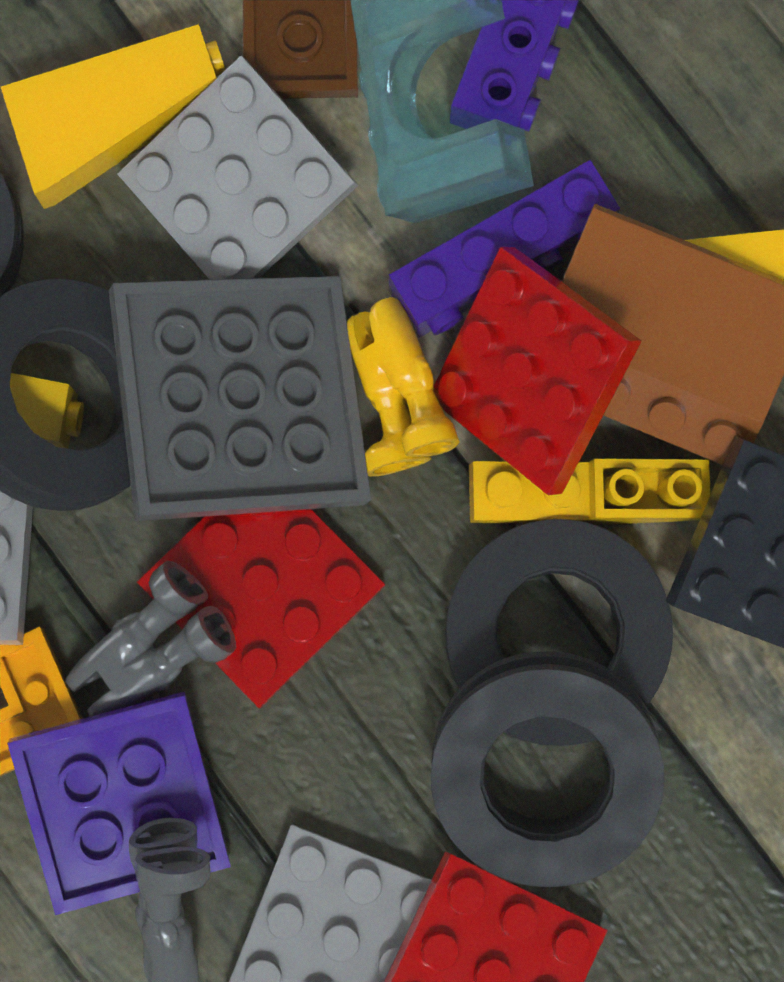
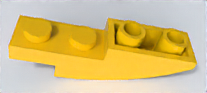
[469,459,710,525]

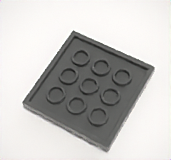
[109,276,371,521]

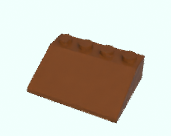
[562,204,784,465]

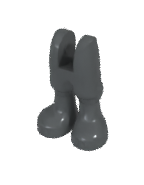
[65,561,236,717]
[129,818,211,982]

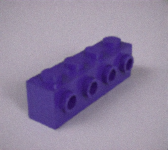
[450,0,579,146]
[389,160,620,338]

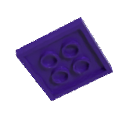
[7,691,231,915]

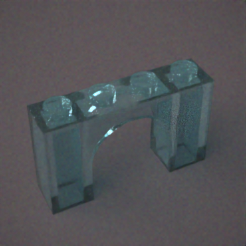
[350,0,534,223]

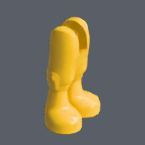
[347,297,460,477]

